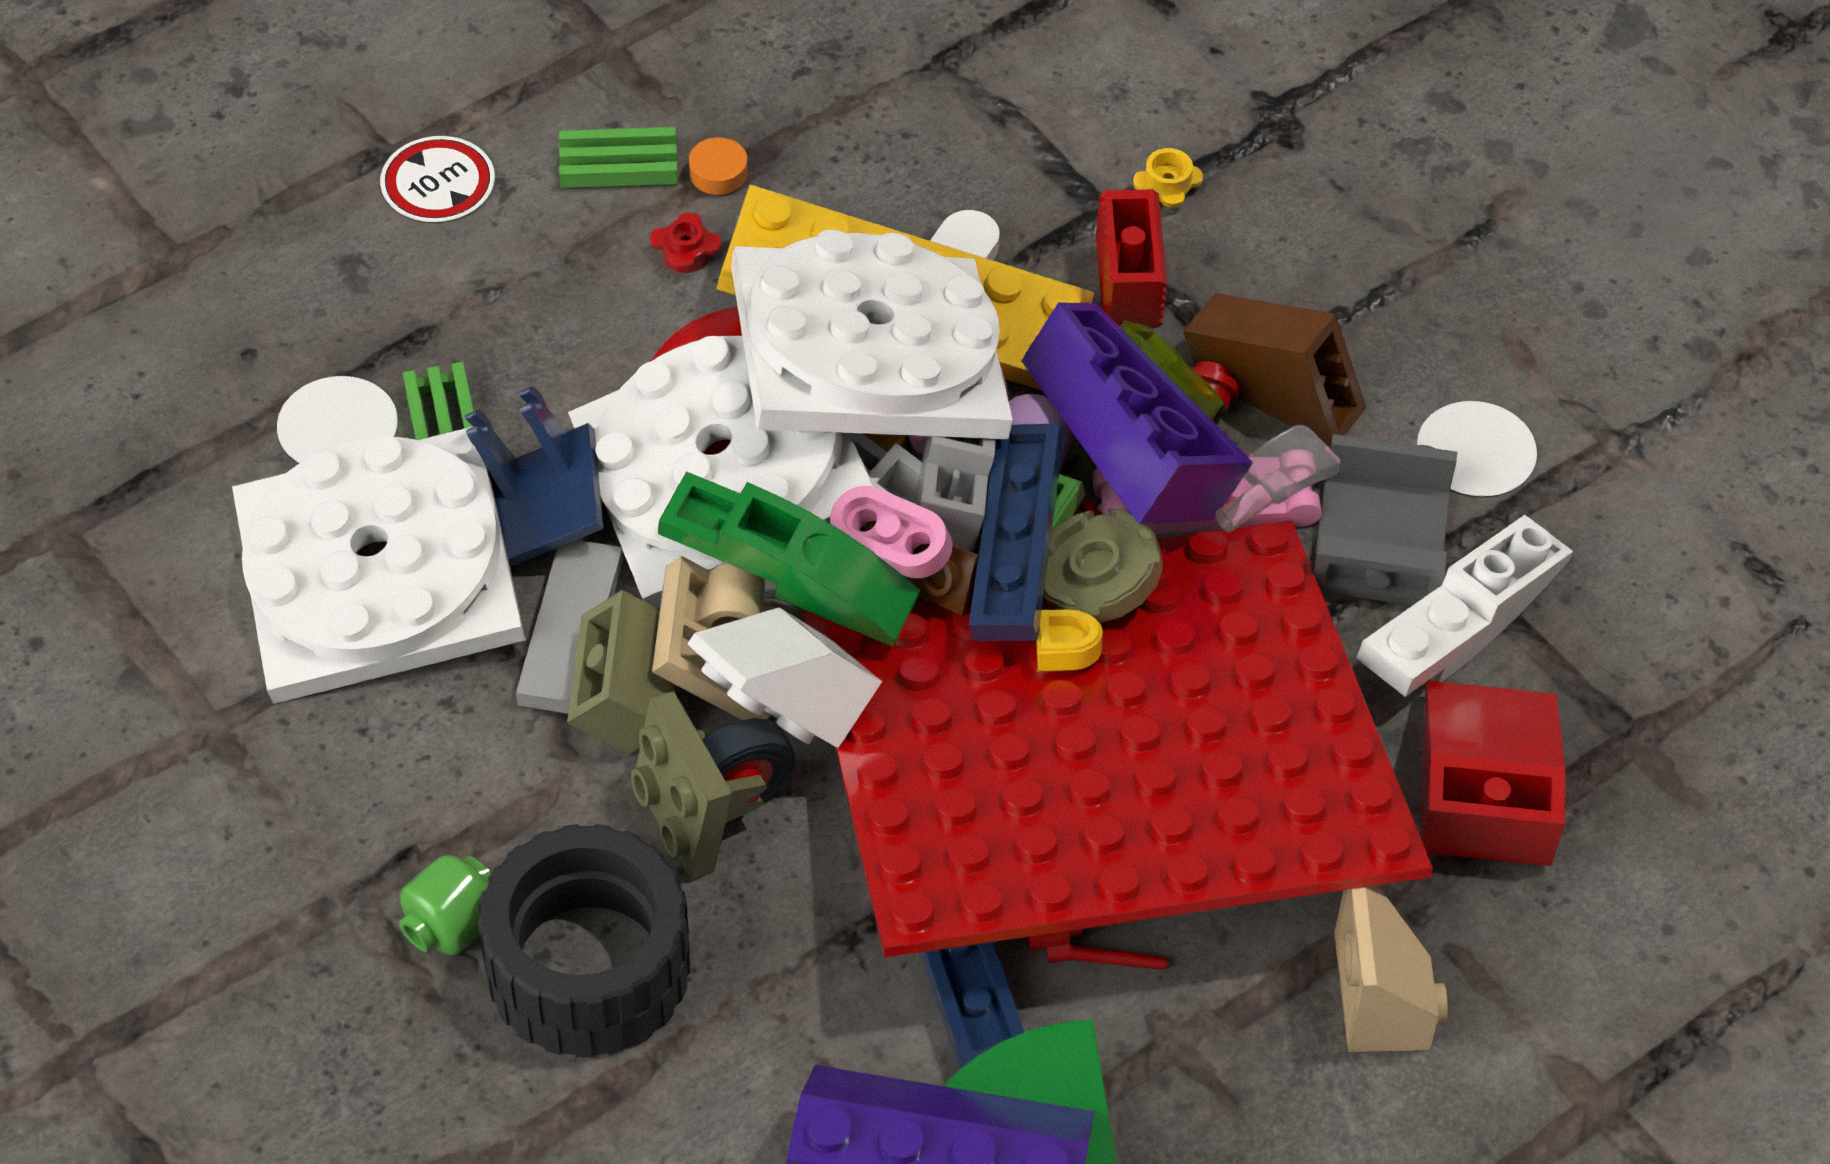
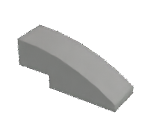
[915,436,996,552]

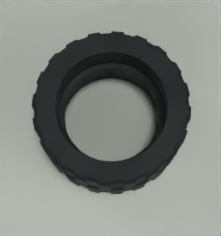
[478,824,691,1057]

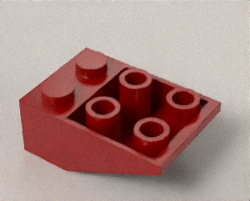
[1419,680,1565,866]

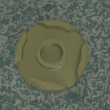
[1043,509,1163,623]

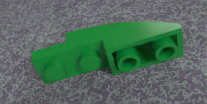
[658,471,920,647]

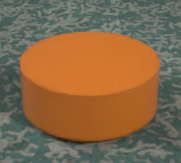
[689,137,748,195]

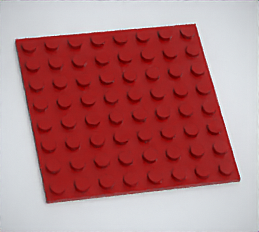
[802,521,1433,958]

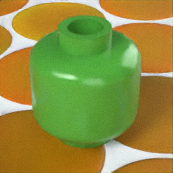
[399,855,491,956]

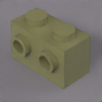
[567,590,675,755]

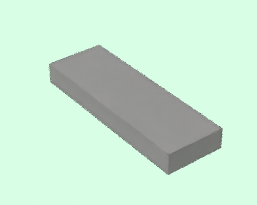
[516,540,623,713]

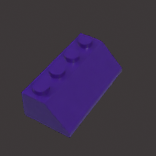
[787,1065,1095,1164]

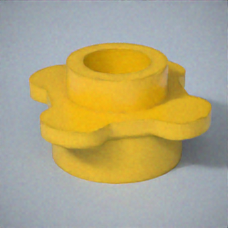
[1133,148,1203,208]

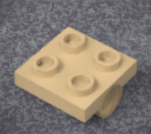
[652,556,776,720]

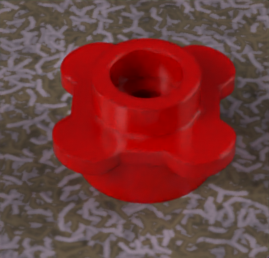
[650,212,721,273]

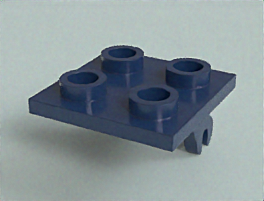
[465,386,603,567]

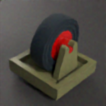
[631,691,795,880]

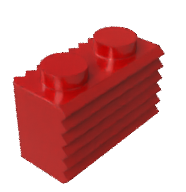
[1095,189,1168,329]

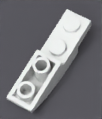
[1356,515,1573,697]

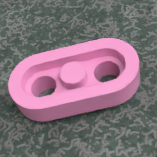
[830,486,953,578]

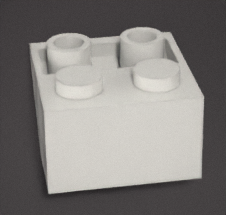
[688,607,882,748]

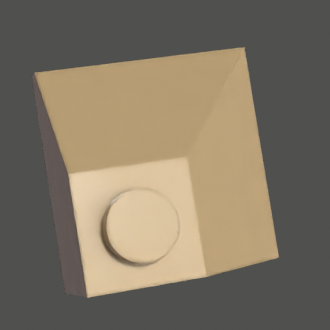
[1335,885,1448,1052]

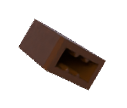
[1183,293,1367,446]

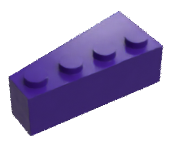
[1021,302,1253,525]

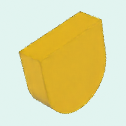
[1036,610,1102,671]

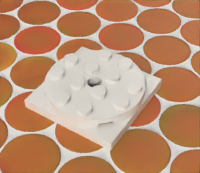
[731,230,1013,439]
[568,336,873,609]
[232,427,526,704]

